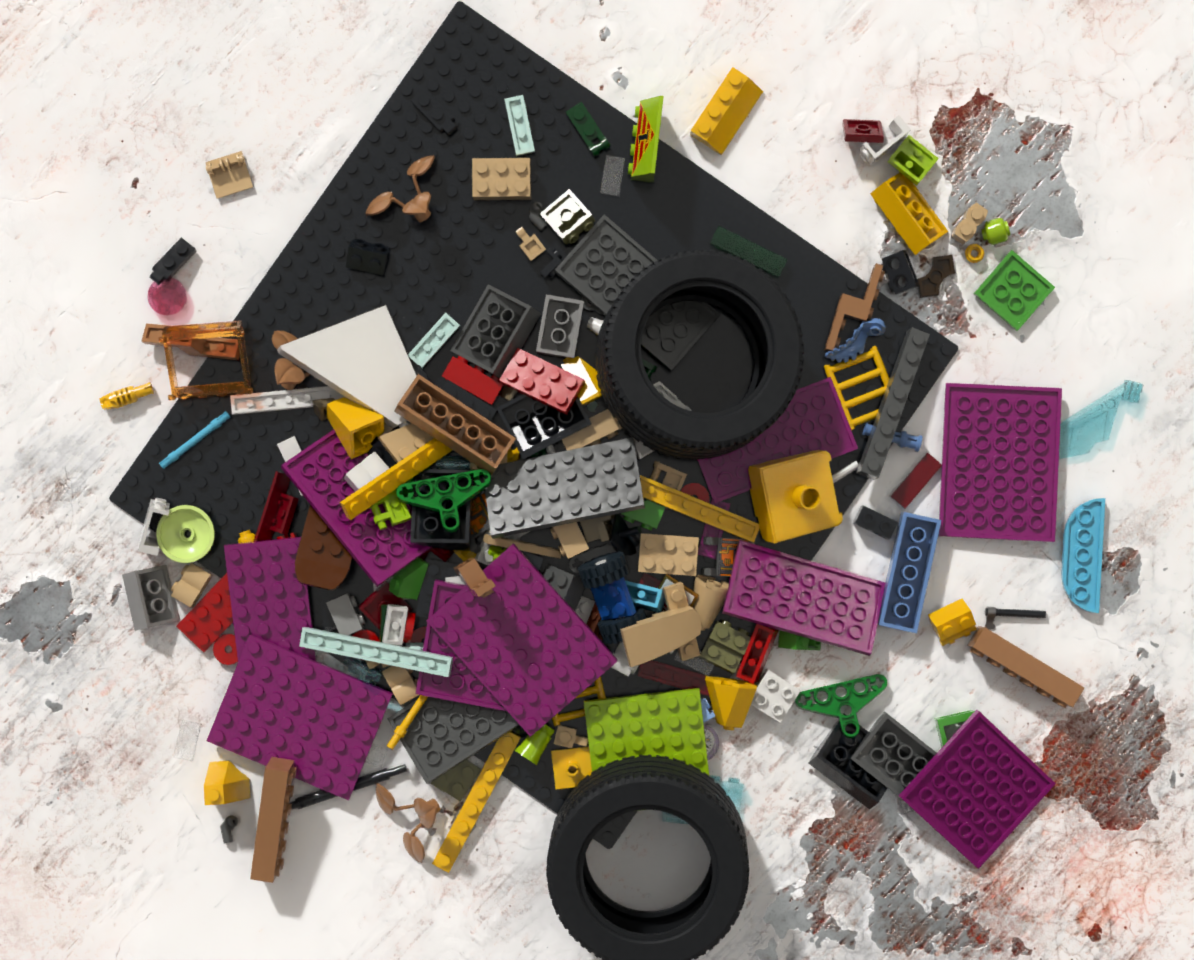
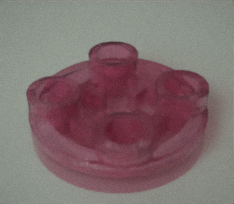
[147,278,187,316]

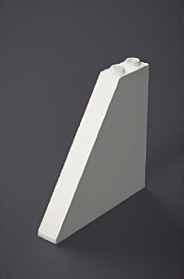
[277,305,417,428]

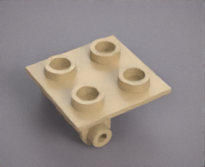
[205,151,253,199]

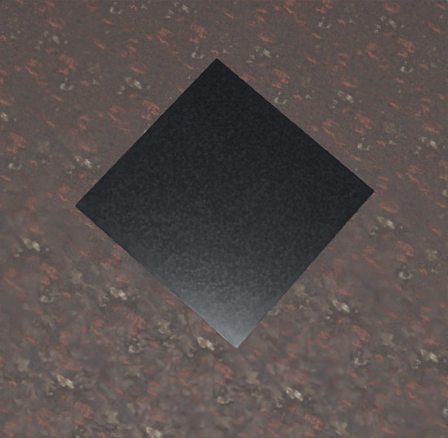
[109,1,958,849]

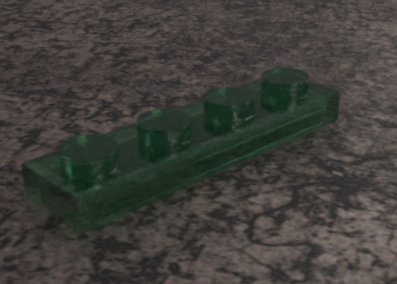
[710,226,788,277]

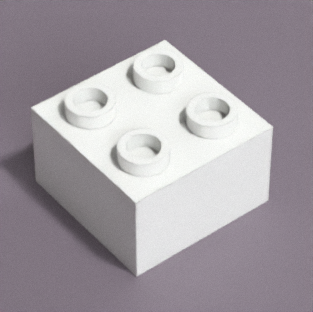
[751,669,801,723]

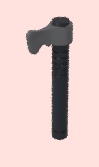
[985,607,1046,630]

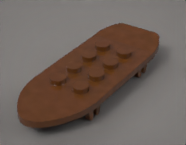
[295,505,353,591]

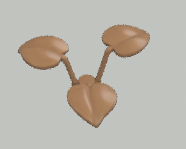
[366,155,435,222]
[272,330,310,390]
[376,783,440,863]

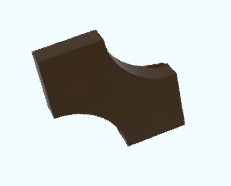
[918,255,955,298]

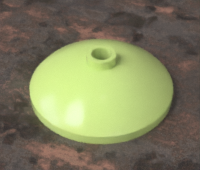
[156,505,215,563]

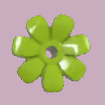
[488,545,507,562]

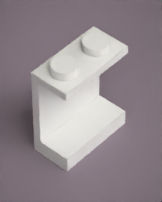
[859,115,911,165]
[138,498,170,556]

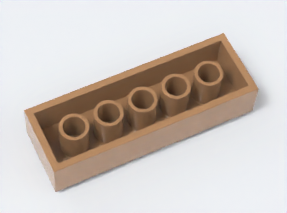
[394,374,516,475]
[967,626,1084,708]
[250,757,297,883]

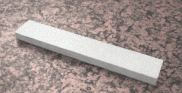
[230,386,346,415]

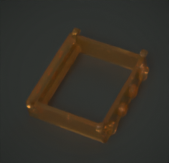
[158,320,253,400]

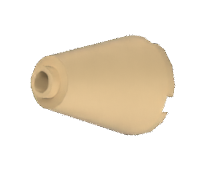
[692,575,729,631]

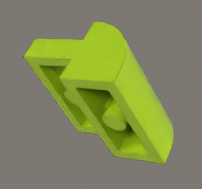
[887,135,939,186]

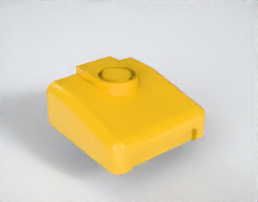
[748,450,843,544]

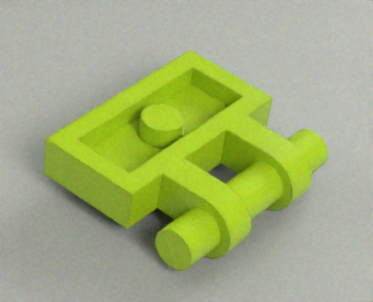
[369,489,411,530]

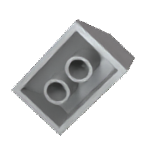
[536,294,584,358]
[122,565,179,631]

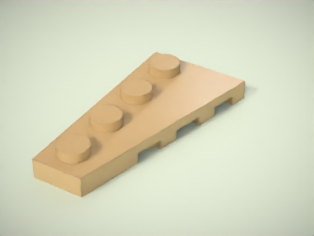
[378,423,434,463]

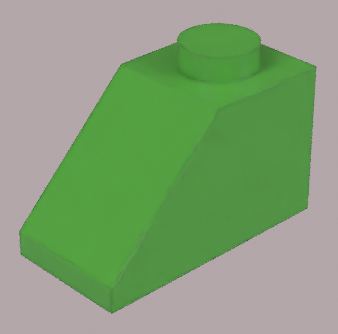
[389,557,428,600]

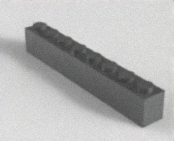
[856,327,930,480]

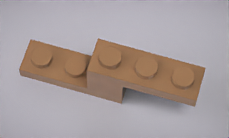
[824,263,885,351]
[142,323,243,360]
[453,558,495,598]

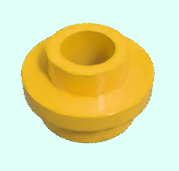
[965,244,984,263]

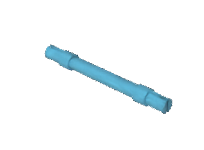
[159,411,231,469]

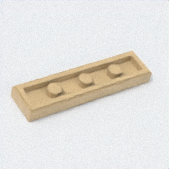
[483,534,562,559]

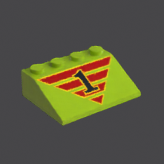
[628,96,664,182]

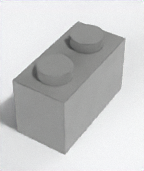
[326,593,366,635]

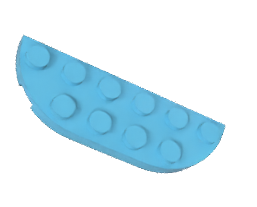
[1061,498,1106,613]

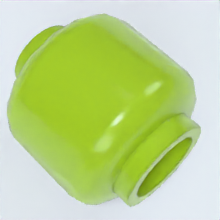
[981,218,1011,245]

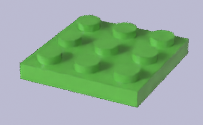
[973,250,1055,331]

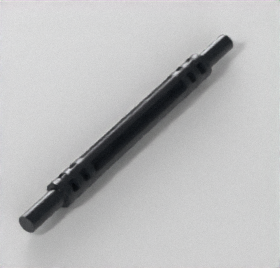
[289,764,408,810]

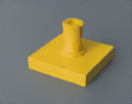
[551,746,592,789]

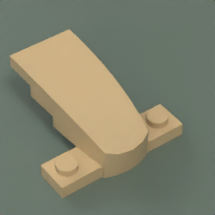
[620,582,702,667]

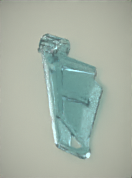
[1059,380,1144,459]

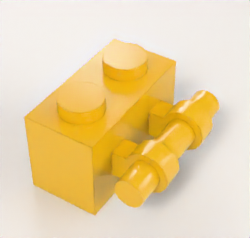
[928,598,977,646]

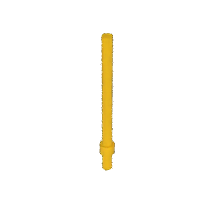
[387,695,428,750]

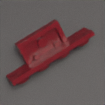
[254,471,299,542]

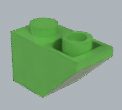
[621,500,665,531]
[778,630,821,650]

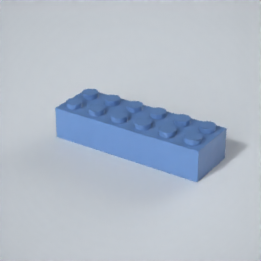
[877,512,942,633]

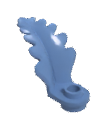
[825,318,886,363]

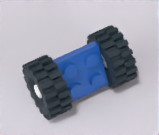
[578,551,647,644]

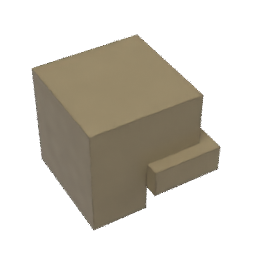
[580,514,615,543]

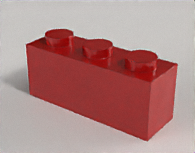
[442,356,504,406]
[736,624,779,684]

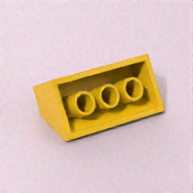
[690,67,763,155]
[870,172,948,255]

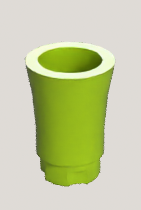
[515,724,554,765]

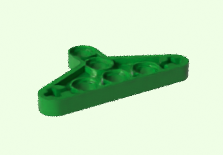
[396,469,491,532]
[795,674,887,738]

